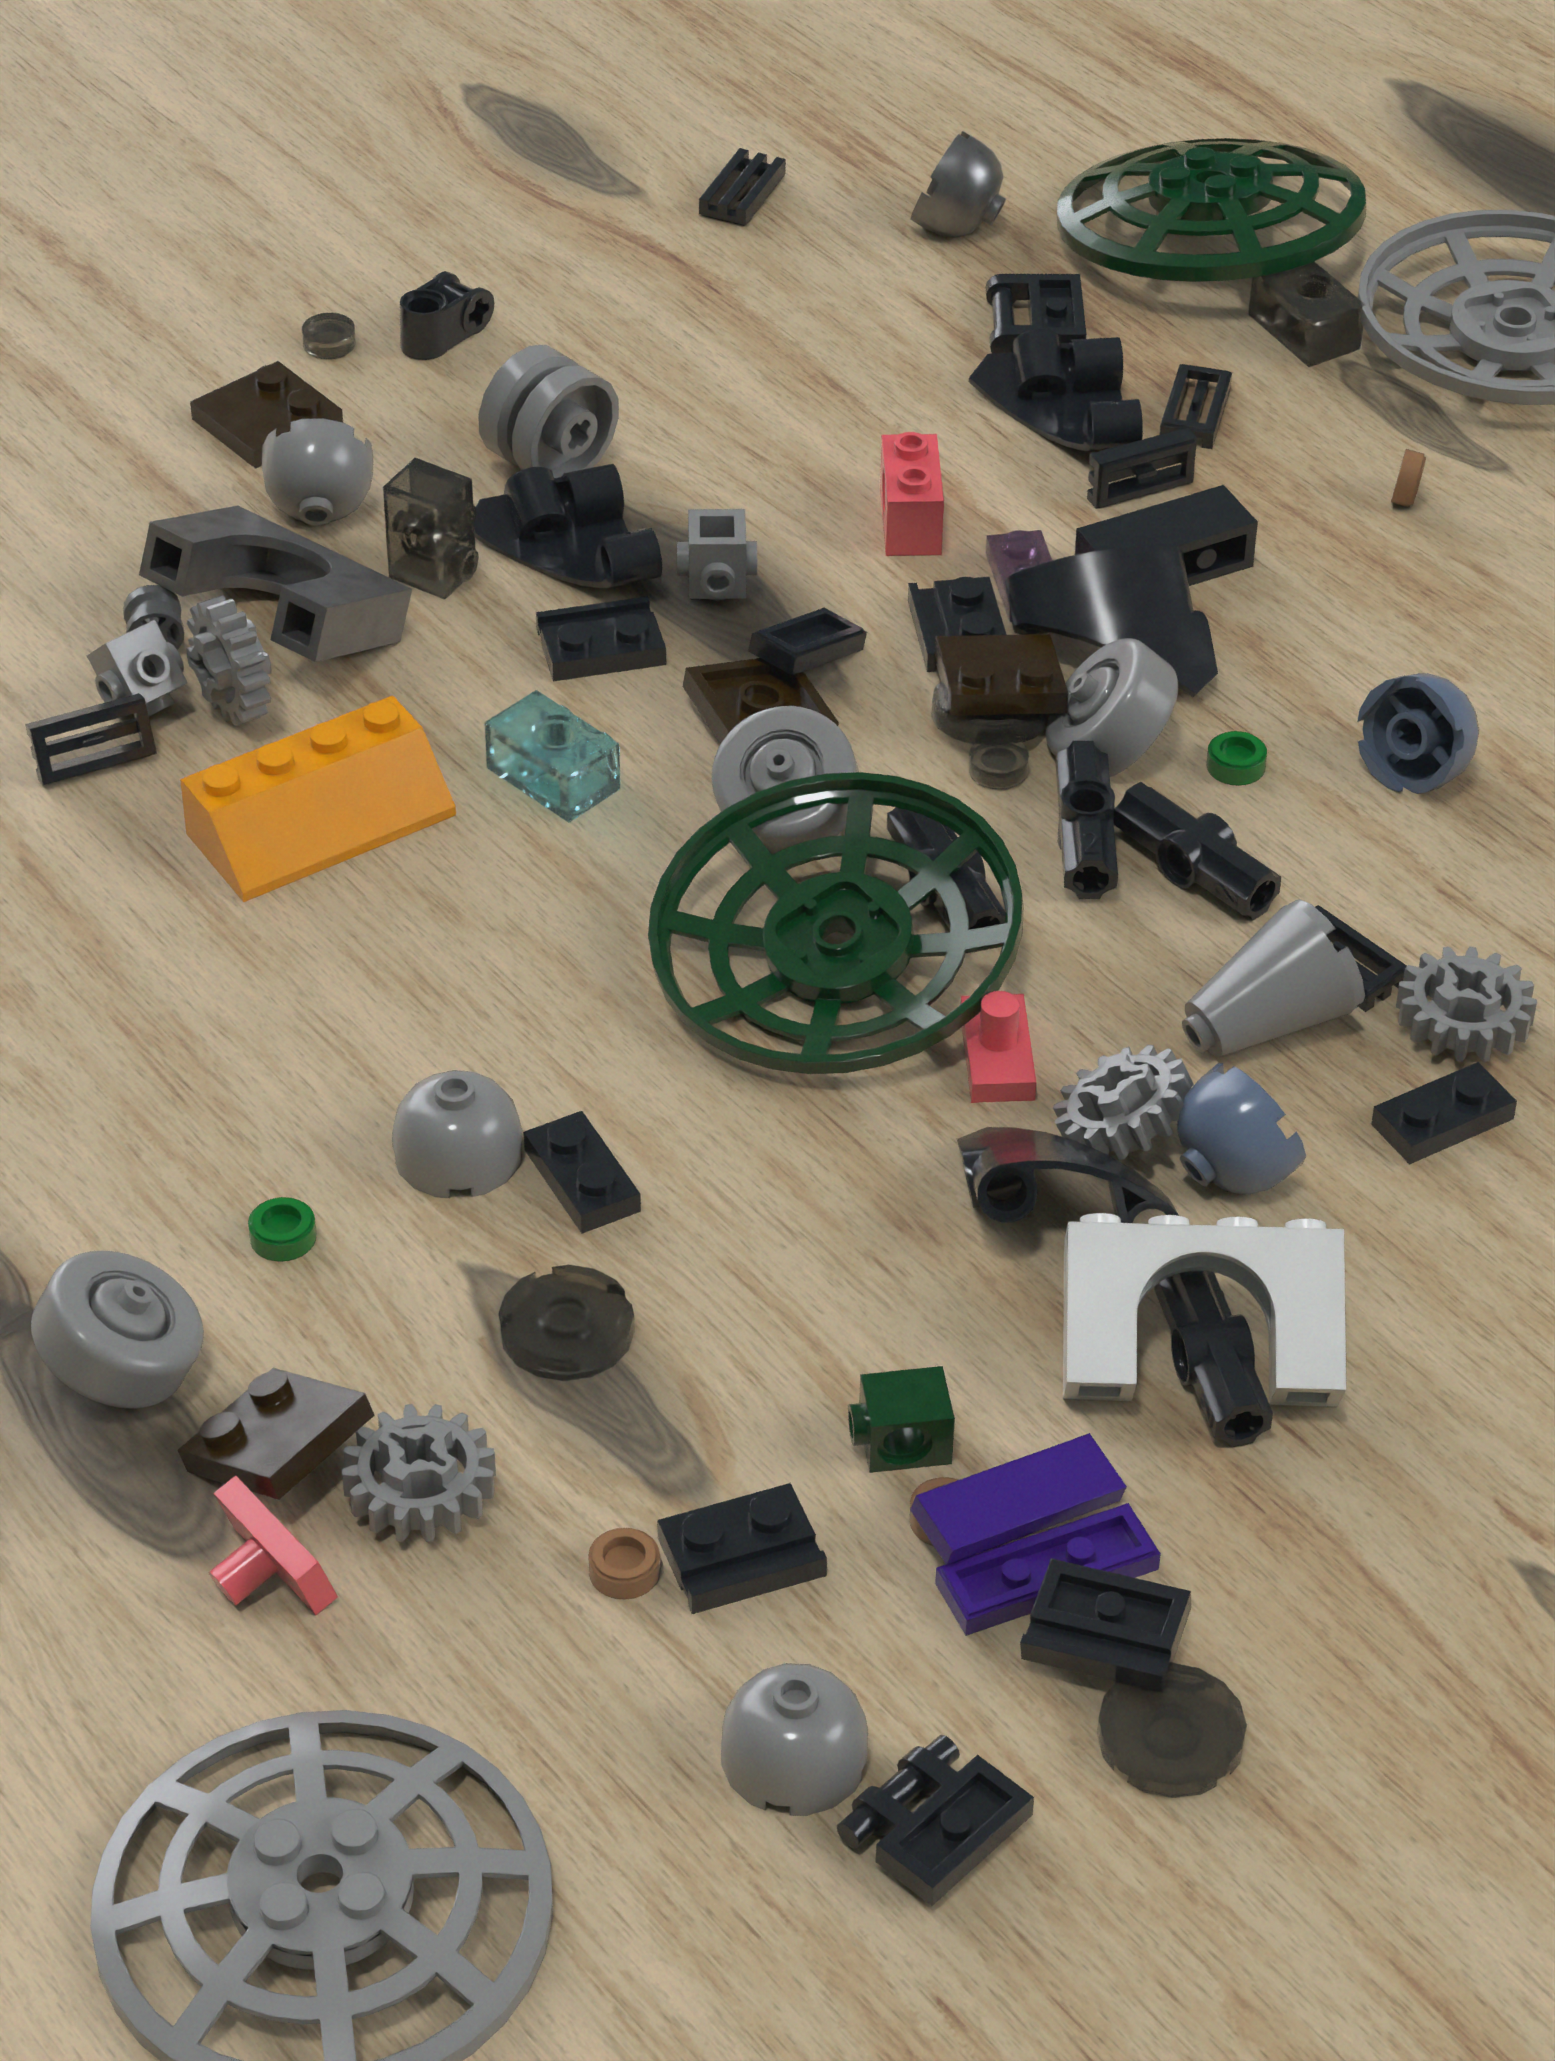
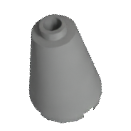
[1182,899,1365,1057]

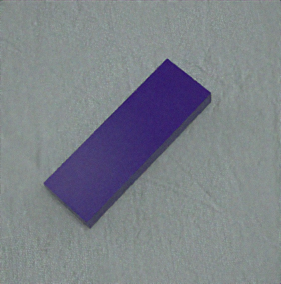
[910,1433,1127,1565]
[935,1503,1161,1636]

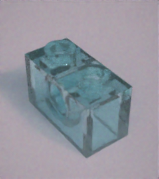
[484,690,620,823]

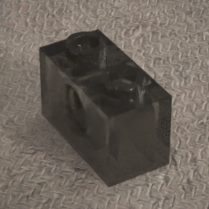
[1248,261,1365,367]
[383,458,479,599]

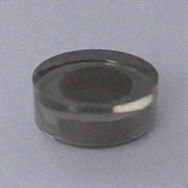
[302,313,356,359]
[969,736,1029,790]

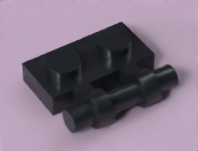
[837,1735,1034,1906]

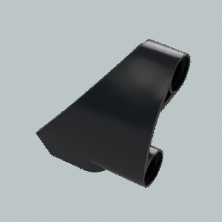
[968,329,1143,451]
[465,464,663,588]
[1005,546,1218,697]
[957,1127,1179,1223]

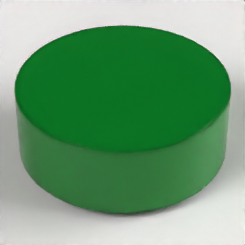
[1206,731,1267,786]
[248,1197,316,1262]

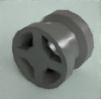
[123,585,184,650]

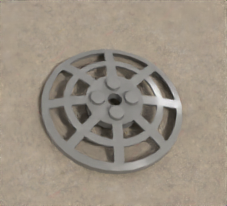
[1357,210,1555,405]
[90,1710,553,2061]

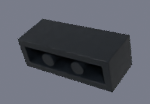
[1075,485,1258,586]

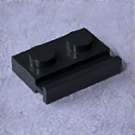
[908,577,1007,672]
[536,596,666,682]
[657,1483,827,1614]
[1020,1559,1191,1693]

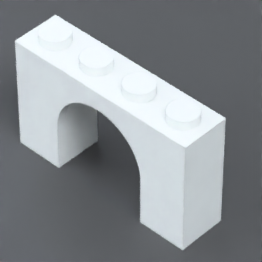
[1063,1213,1346,1407]

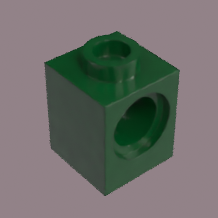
[848,1366,955,1473]

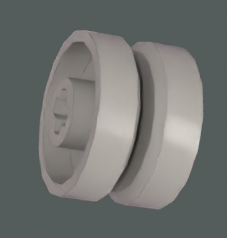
[478,345,619,478]

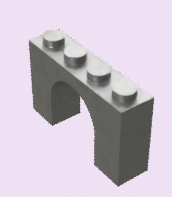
[139,505,412,662]

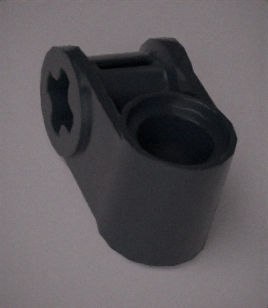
[400,271,495,360]

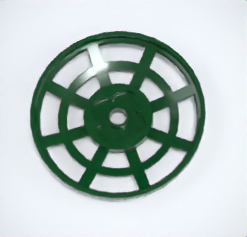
[1057,138,1366,282]
[648,772,1024,1074]

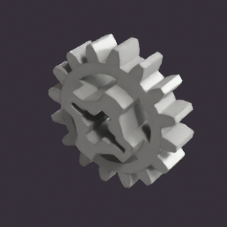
[186,595,271,726]
[1396,946,1537,1062]
[1053,1045,1194,1160]
[342,1404,496,1542]

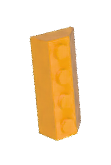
[180,695,456,902]

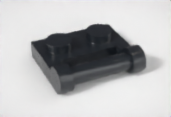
[985,274,1087,353]

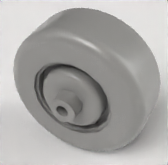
[1046,638,1178,777]
[712,706,859,854]
[31,1251,204,1408]

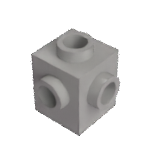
[677,509,757,601]
[86,620,188,718]

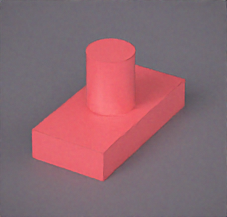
[960,991,1036,1103]
[209,1475,338,1615]

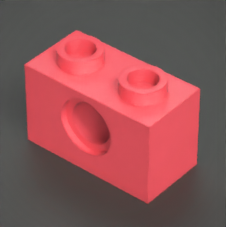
[880,432,944,556]

